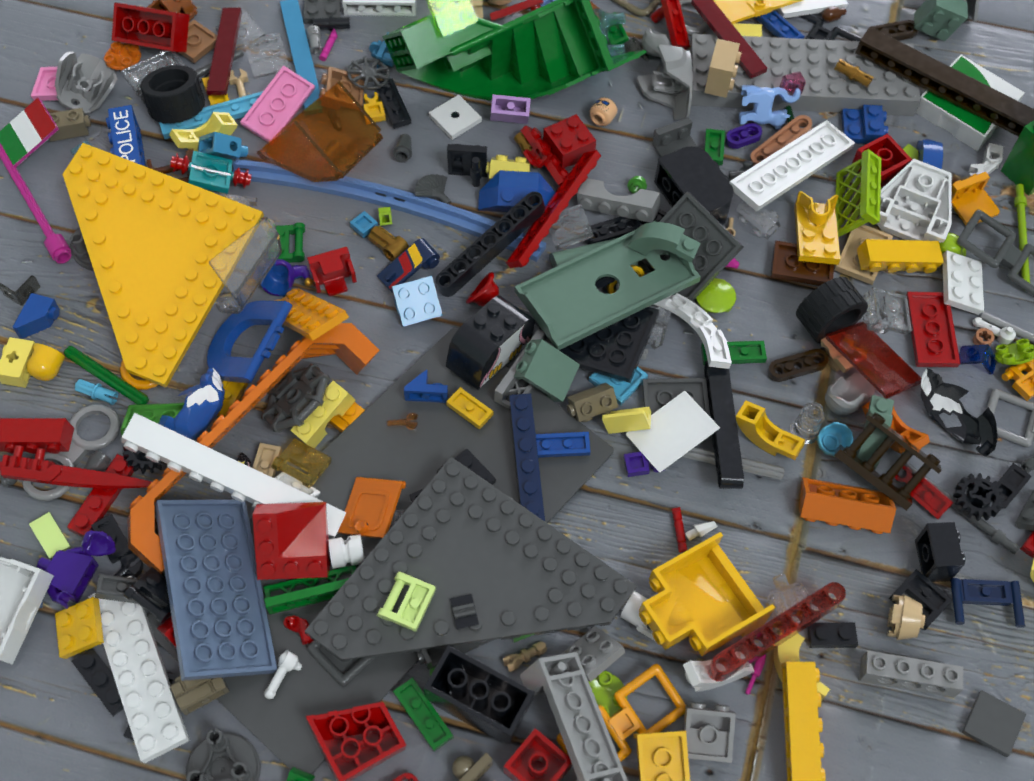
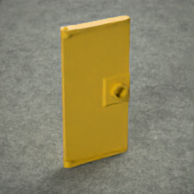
[713,0,803,24]

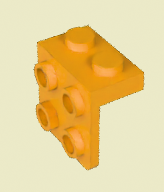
[951,171,1000,225]

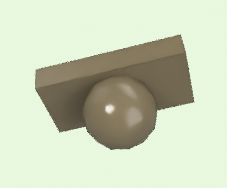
[452,752,492,781]

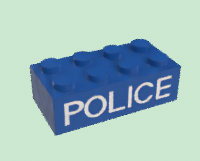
[106,105,146,167]

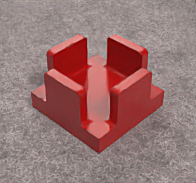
[307,246,357,296]

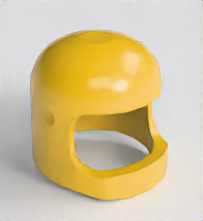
[26,343,65,381]

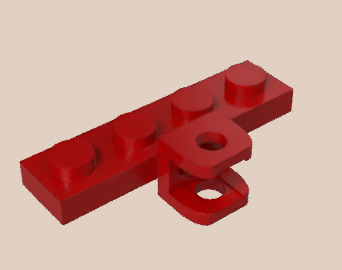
[520,125,569,186]

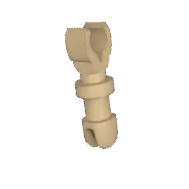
[503,641,547,672]

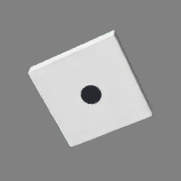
[429,95,482,140]

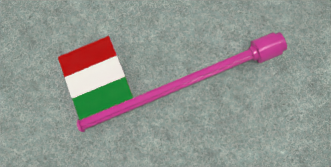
[0,98,71,264]

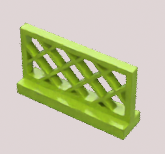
[835,149,881,237]

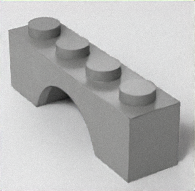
[577,178,660,223]

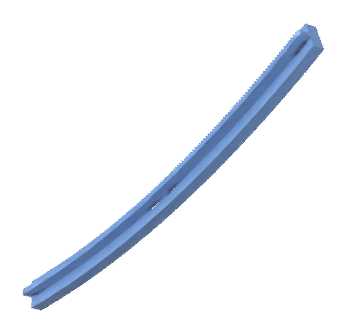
[232,159,546,262]

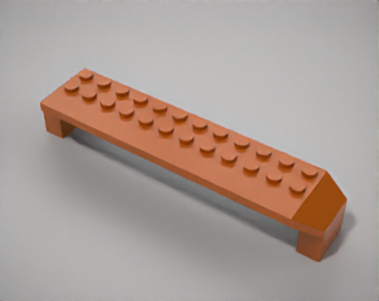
[127,323,380,573]

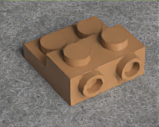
[319,66,365,110]

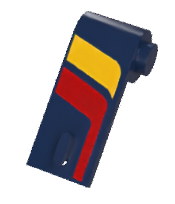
[377,238,440,293]

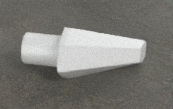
[685,521,718,541]

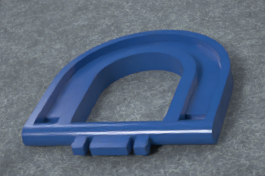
[207,300,293,383]

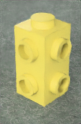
[486,155,531,179]

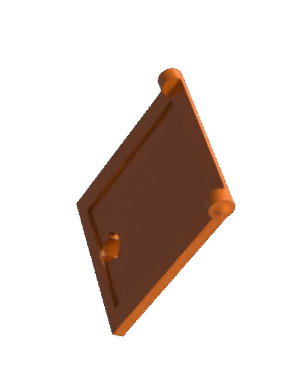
[338,477,406,539]

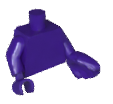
[37,531,116,609]

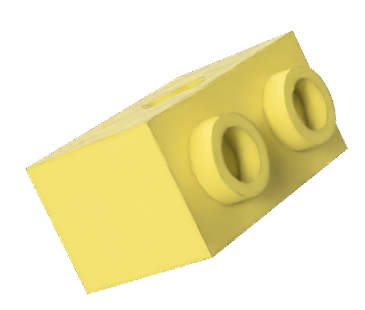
[0,337,35,388]

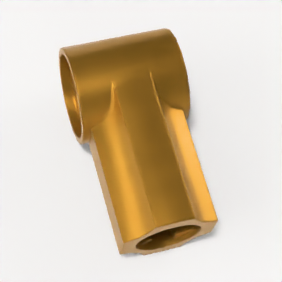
[368,226,409,262]

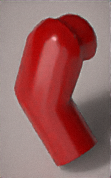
[283,615,313,645]

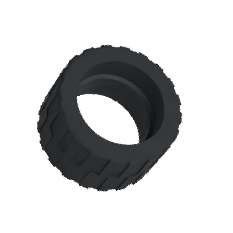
[140,65,205,124]
[796,277,868,343]

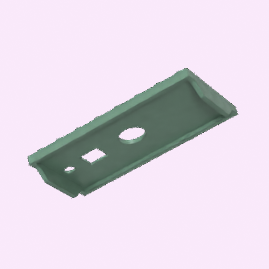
[514,221,701,350]

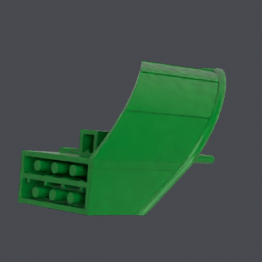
[382,0,647,101]

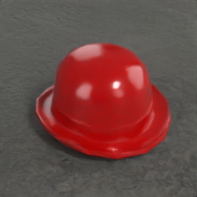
[466,272,499,307]

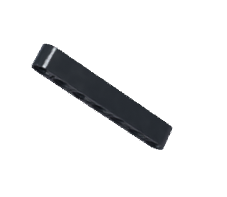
[435,192,545,297]
[704,361,744,489]

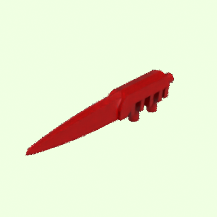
[0,445,152,489]

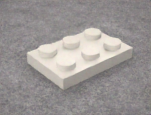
[942,250,984,315]

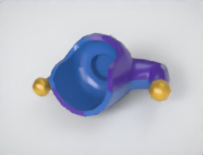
[247,259,313,296]

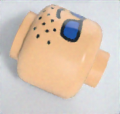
[589,97,618,126]

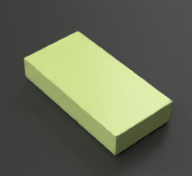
[29,512,71,560]

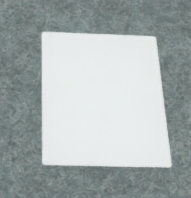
[626,391,720,472]

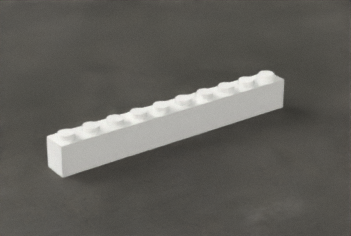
[121,413,347,539]

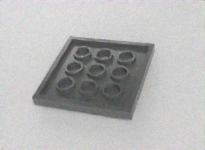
[641,192,744,302]

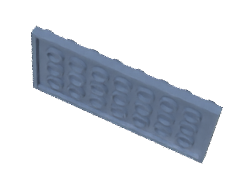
[154,500,277,681]

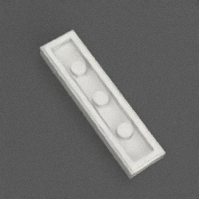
[777,0,848,18]

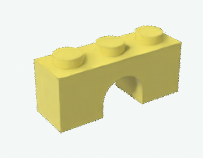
[290,381,356,450]

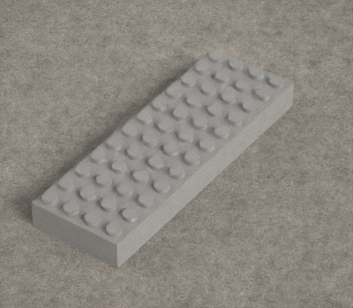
[689,34,920,116]

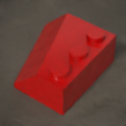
[305,702,406,781]

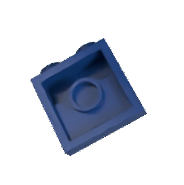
[841,105,888,144]

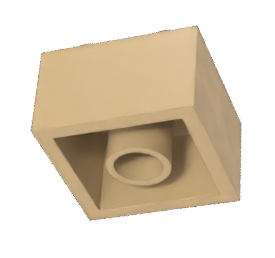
[704,39,742,98]

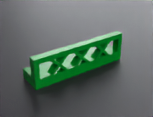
[264,565,356,615]

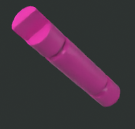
[319,29,337,61]

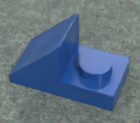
[404,370,448,403]

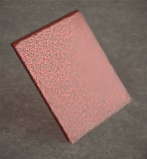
[826,321,922,399]

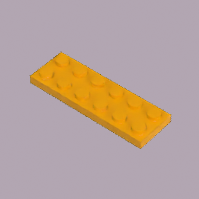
[274,288,349,341]

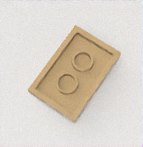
[834,225,893,285]

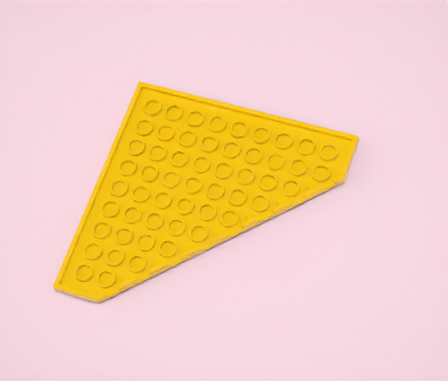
[62,143,264,388]

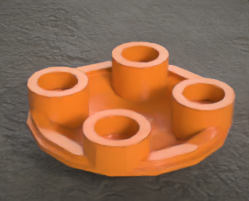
[104,41,141,70]

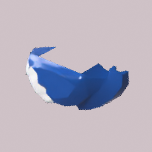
[159,367,225,441]

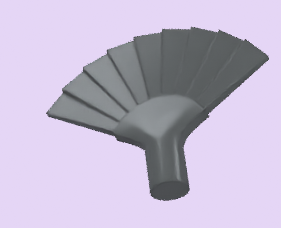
[414,174,451,204]

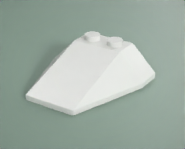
[877,159,952,243]

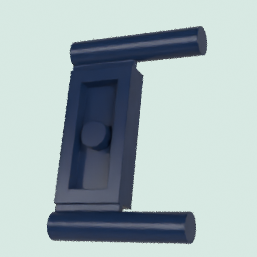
[950,578,1025,628]

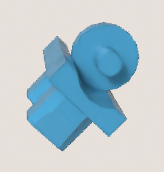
[369,32,394,68]

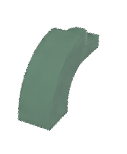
[628,222,701,262]
[856,395,894,470]

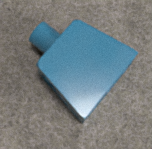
[198,132,248,160]

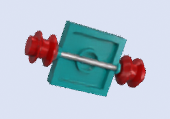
[170,151,252,194]

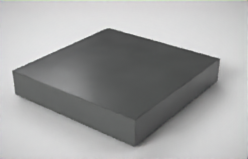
[962,690,1026,757]

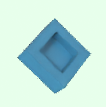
[350,211,378,238]

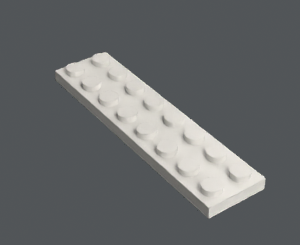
[729,120,855,212]
[88,576,190,764]

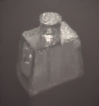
[767,574,820,633]

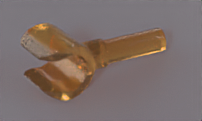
[387,413,418,430]

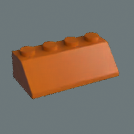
[799,477,896,534]

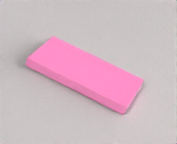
[240,65,315,145]

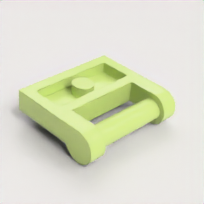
[377,572,436,632]

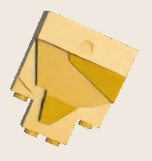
[639,532,775,656]

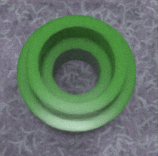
[627,176,647,194]

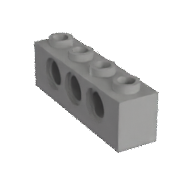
[860,651,963,698]

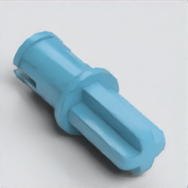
[75,379,119,405]

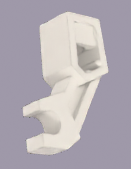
[967,143,1003,178]

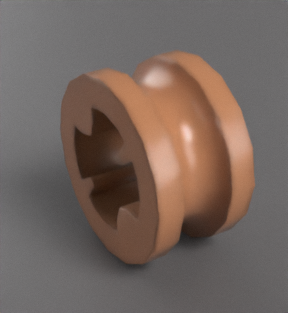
[973,328,995,349]

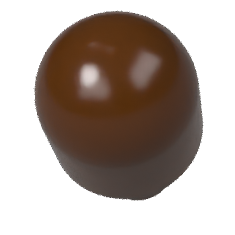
[822,6,846,23]

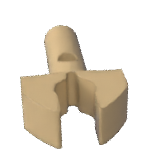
[229,69,249,98]

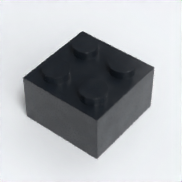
[915,522,965,582]

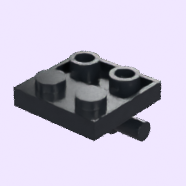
[447,144,487,187]

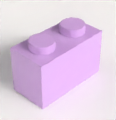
[490,94,531,124]

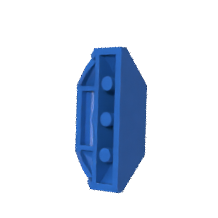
[478,170,556,212]

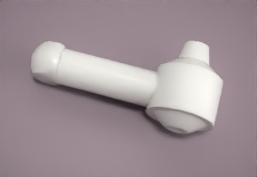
[972,317,1016,345]
[264,650,302,699]

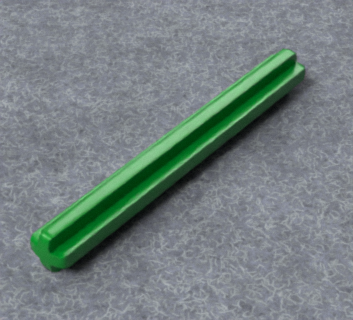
[64,346,149,405]

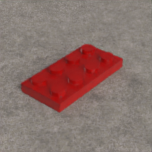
[905,292,960,367]

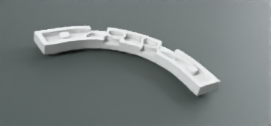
[616,281,732,369]

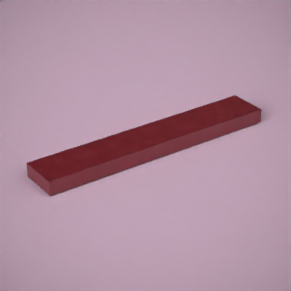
[691,0,767,79]
[206,7,242,96]

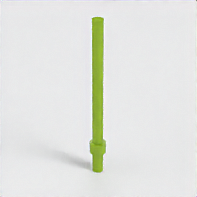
[1014,184,1030,283]

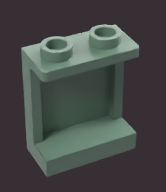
[514,339,580,402]

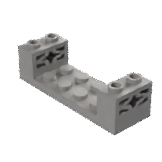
[520,652,628,781]

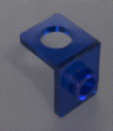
[959,344,997,375]

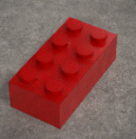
[111,2,190,52]

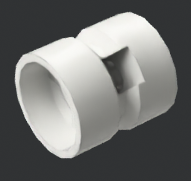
[328,534,365,569]

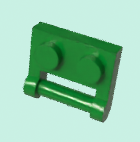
[268,222,305,263]

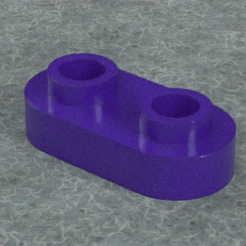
[725,123,762,149]

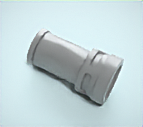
[306,25,322,54]

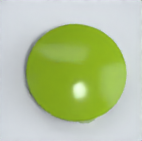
[696,278,736,313]
[994,339,1034,365]
[588,671,628,717]

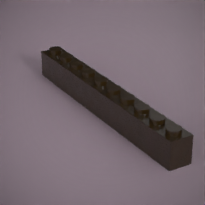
[855,27,1034,137]

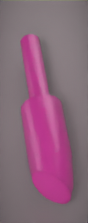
[745,653,766,695]

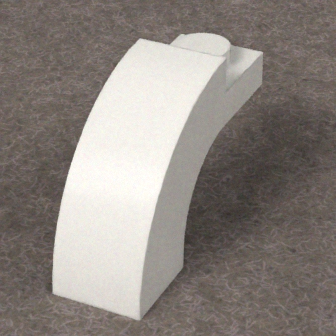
[683,649,755,692]

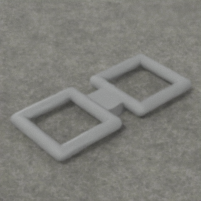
[986,389,1034,447]

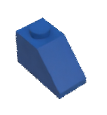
[13,293,60,339]

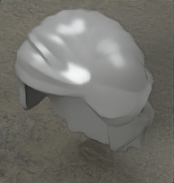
[642,28,691,58]
[825,371,877,416]

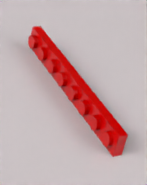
[506,150,601,268]

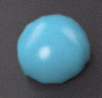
[817,422,854,457]

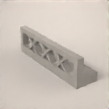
[494,329,554,409]

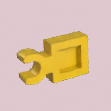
[363,92,386,124]

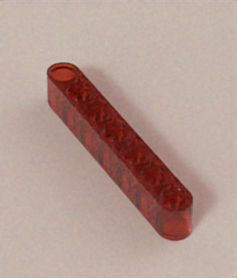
[708,582,846,682]

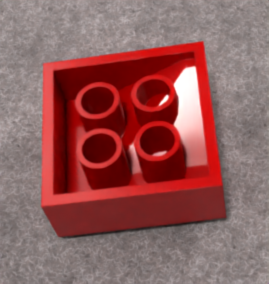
[252,502,330,580]

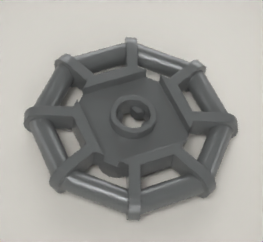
[262,364,330,433]

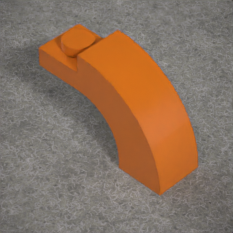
[862,401,930,454]

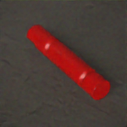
[672,507,687,552]

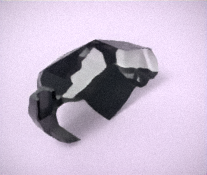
[920,368,998,457]

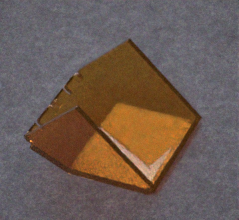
[257,81,383,182]

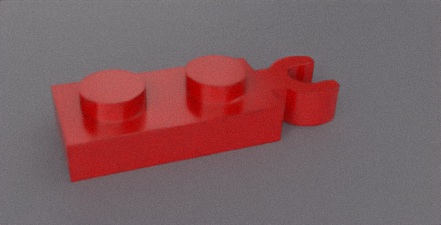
[895,465,954,519]

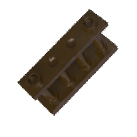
[834,411,942,511]

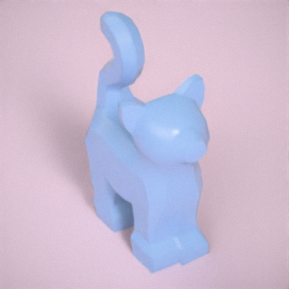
[739,85,801,130]

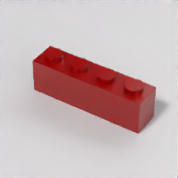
[0,418,74,454]

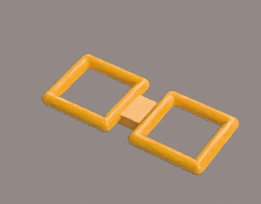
[556,664,686,762]

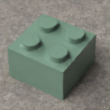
[914,0,968,41]

